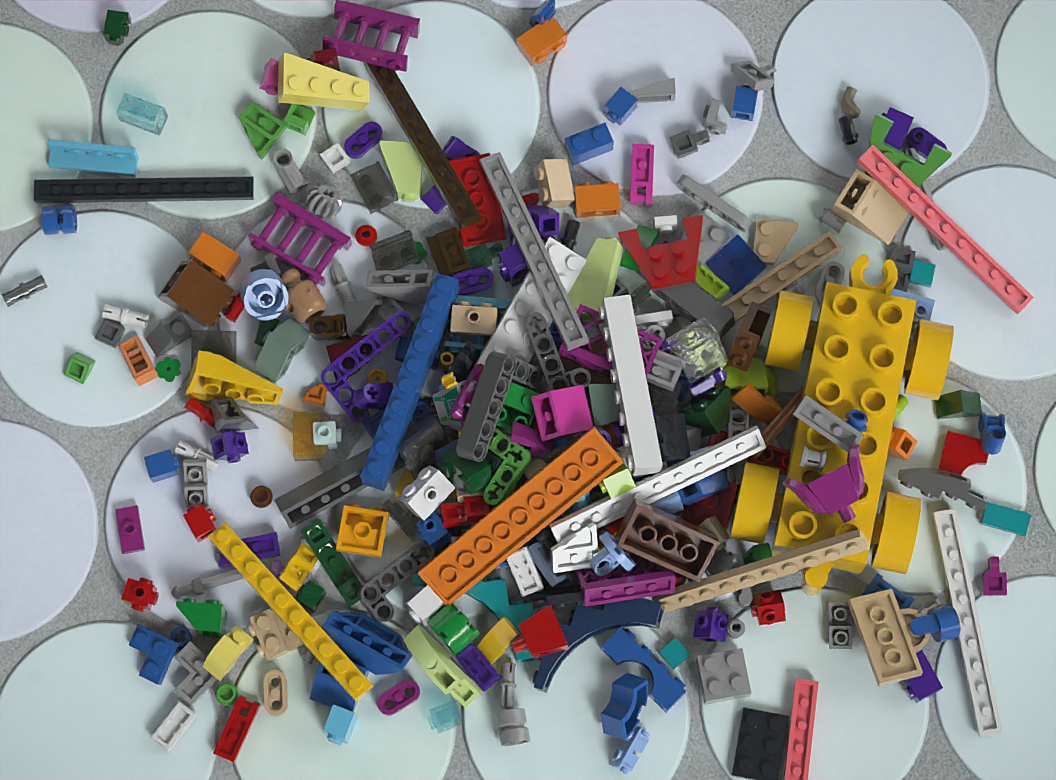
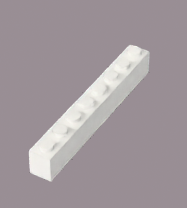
[599,295,663,476]

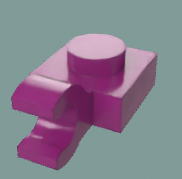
[982,556,1007,596]

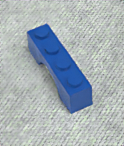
[601,627,686,713]

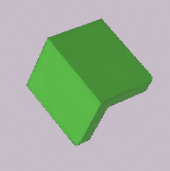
[284,104,315,136]

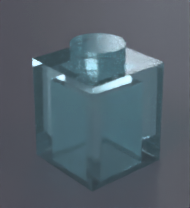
[427,699,464,734]

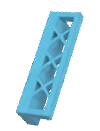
[47,139,139,177]

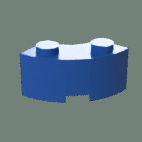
[600,673,648,740]

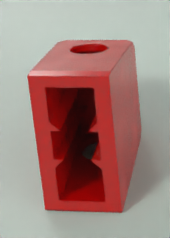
[511,605,570,658]

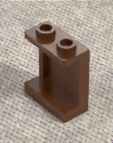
[726,301,773,372]

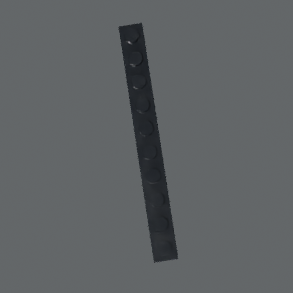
[34,176,254,203]

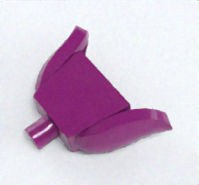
[782,444,865,523]

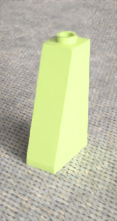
[568,237,624,321]

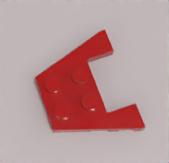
[618,215,704,290]

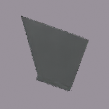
[211,397,259,434]

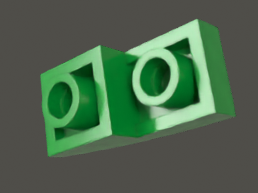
[620,224,659,273]

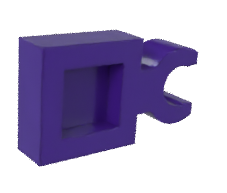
[687,366,727,397]

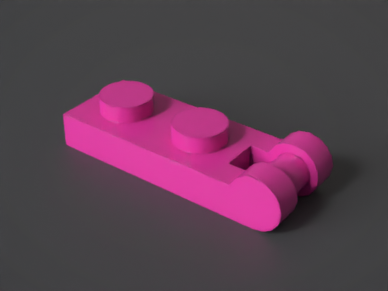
[630,144,654,205]

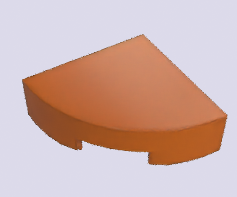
[302,383,328,406]

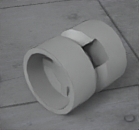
[496,708,530,746]

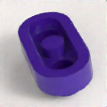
[344,121,383,159]
[907,127,947,159]
[452,267,494,296]

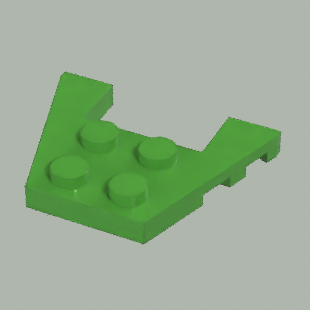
[864,112,952,187]

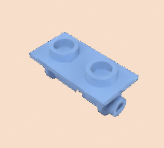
[610,727,650,774]

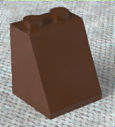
[157,260,235,327]

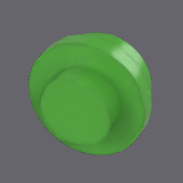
[215,683,239,706]

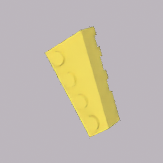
[278,52,369,111]

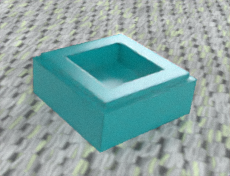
[909,260,936,288]
[658,637,691,670]

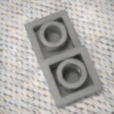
[183,459,209,508]
[828,602,852,649]

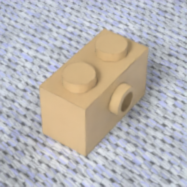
[534,159,575,208]
[451,302,498,337]

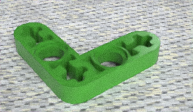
[484,427,531,506]

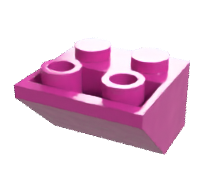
[531,385,593,441]

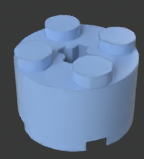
[240,269,288,320]

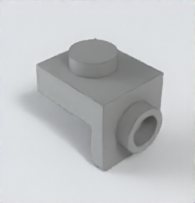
[703,98,728,135]

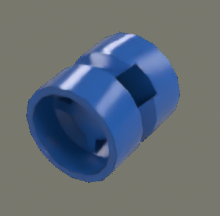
[42,205,77,235]

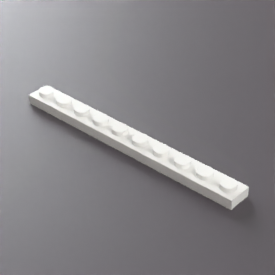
[549,426,767,543]
[933,509,1003,737]

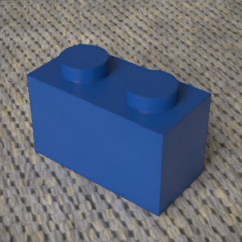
[565,123,614,165]

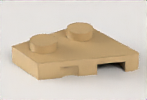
[752,219,799,265]

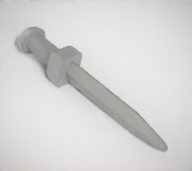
[171,569,243,599]

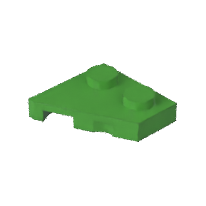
[239,101,287,160]

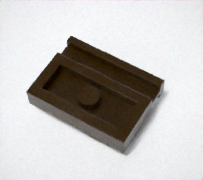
[426,227,471,276]

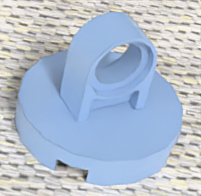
[590,531,636,576]

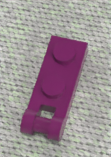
[449,363,484,426]

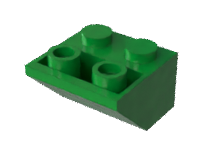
[496,382,540,431]
[176,598,227,638]

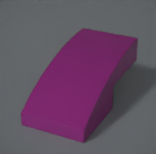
[510,421,553,461]

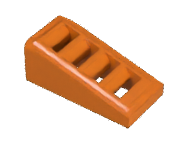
[118,335,158,386]

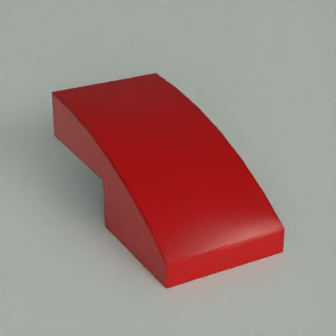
[440,496,490,528]

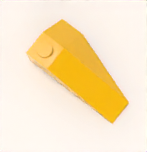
[185,350,283,405]

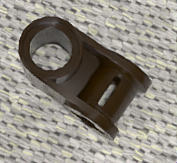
[309,314,352,341]

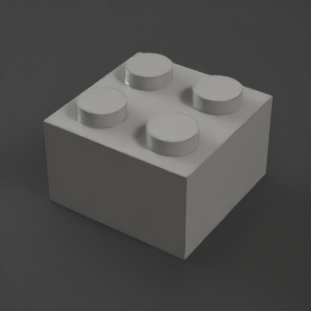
[696,648,751,705]

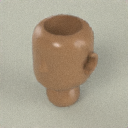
[281,268,327,323]

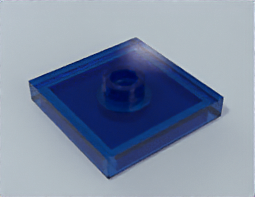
[705,234,768,295]

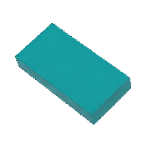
[981,502,1031,537]

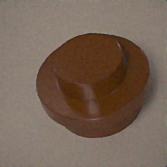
[250,486,273,508]

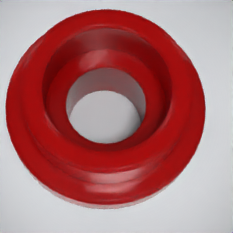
[355,225,377,247]

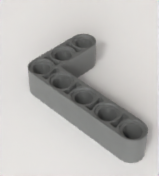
[456,351,542,462]

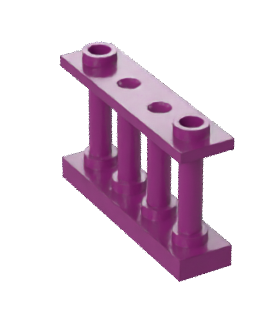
[322,0,420,72]
[248,193,352,287]

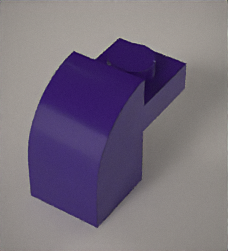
[508,205,559,237]

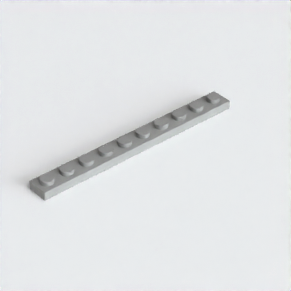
[480,152,589,351]

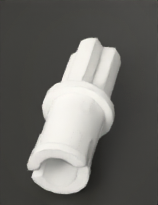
[174,440,219,471]

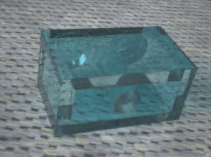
[116,93,168,136]

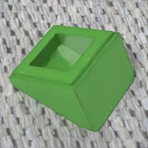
[64,352,96,384]

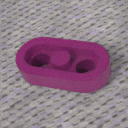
[377,680,420,716]

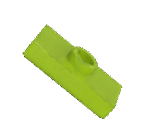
[696,265,730,302]

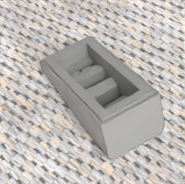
[632,78,676,103]

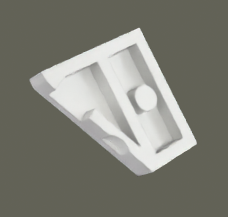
[551,522,599,573]

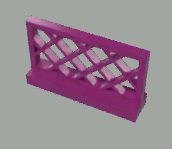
[558,304,663,378]
[575,550,675,607]

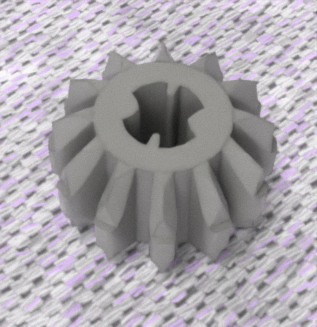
[305,182,344,219]

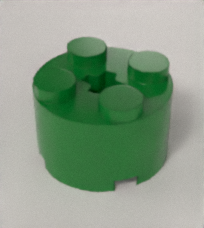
[427,603,480,655]

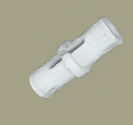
[102,304,149,328]

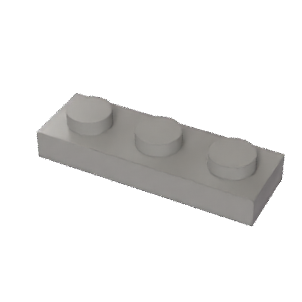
[793,395,864,452]

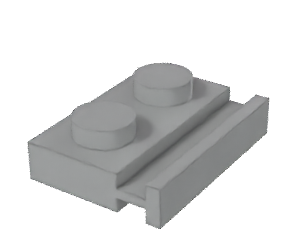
[642,344,685,391]

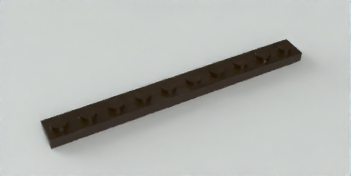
[364,62,481,229]

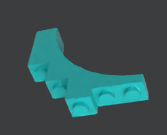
[412,570,539,663]

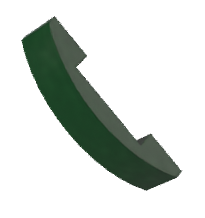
[300,519,368,607]

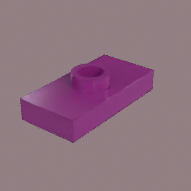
[115,505,145,554]

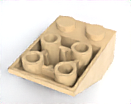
[832,169,909,246]

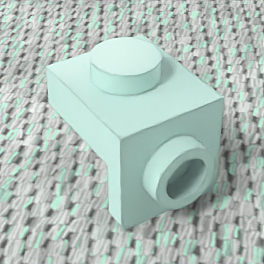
[313,421,342,450]

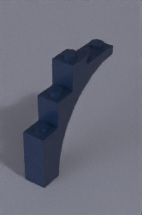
[532,598,665,693]

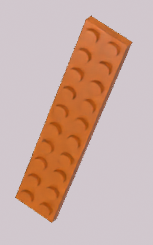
[418,426,624,606]

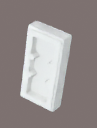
[507,545,544,597]
[150,701,198,752]

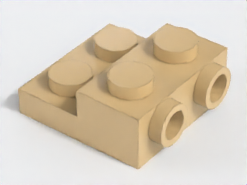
[247,609,305,662]

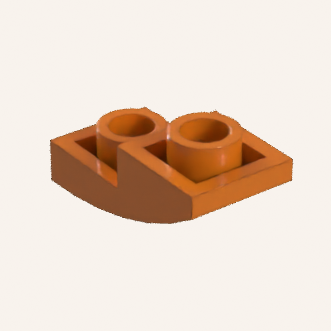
[732,382,782,424]

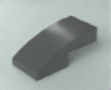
[891,246,916,292]

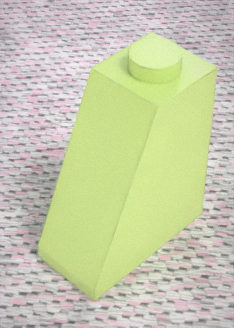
[380,140,423,202]

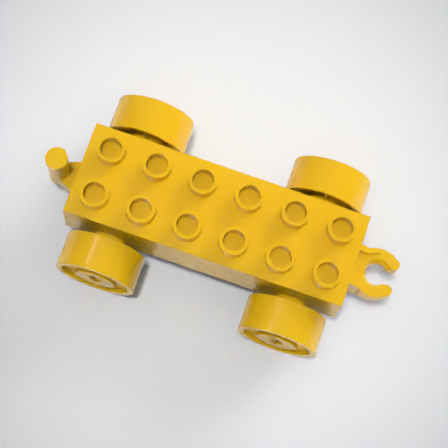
[730,254,954,596]

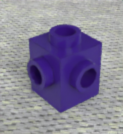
[210,429,249,463]
[693,607,729,642]

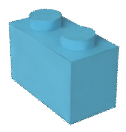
[323,705,358,746]

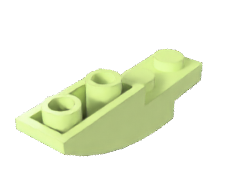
[403,624,482,708]

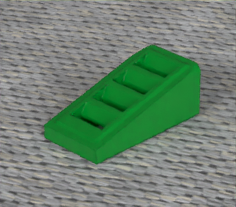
[742,543,773,565]

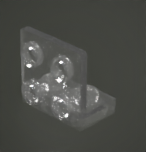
[666,317,728,383]

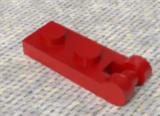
[213,695,261,763]

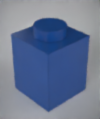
[731,85,758,121]
[604,87,638,126]
[144,449,181,483]

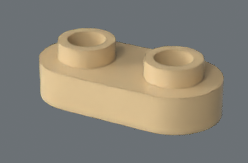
[263,670,288,717]

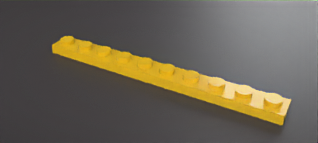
[208,522,373,702]

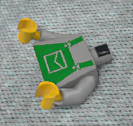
[429,372,467,437]

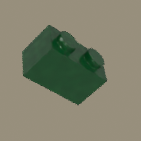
[441,447,492,495]

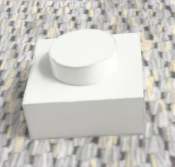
[320,143,351,174]
[654,215,677,234]

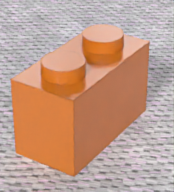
[516,17,567,66]
[574,181,621,218]
[188,232,242,282]

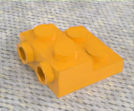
[336,504,389,558]

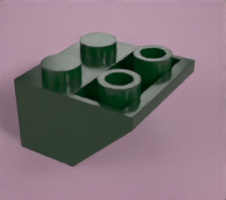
[678,386,731,437]

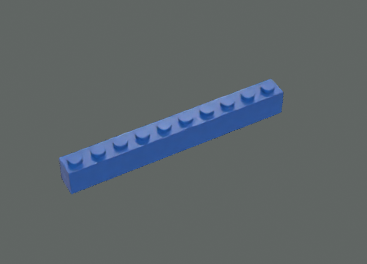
[360,273,460,491]

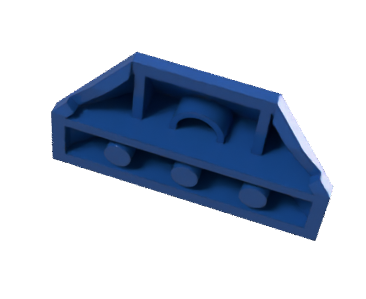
[322,611,412,675]

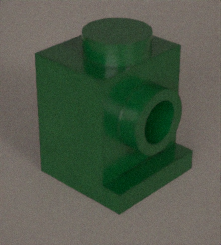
[103,10,132,46]
[296,580,327,613]

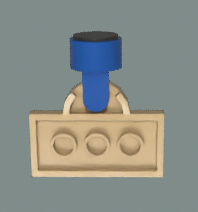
[848,589,961,686]

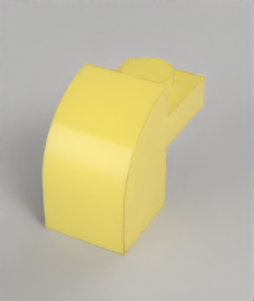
[202,625,254,681]

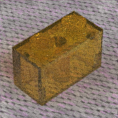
[293,412,326,461]

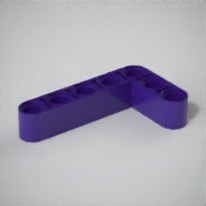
[321,311,411,423]

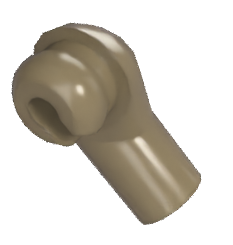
[840,86,861,119]

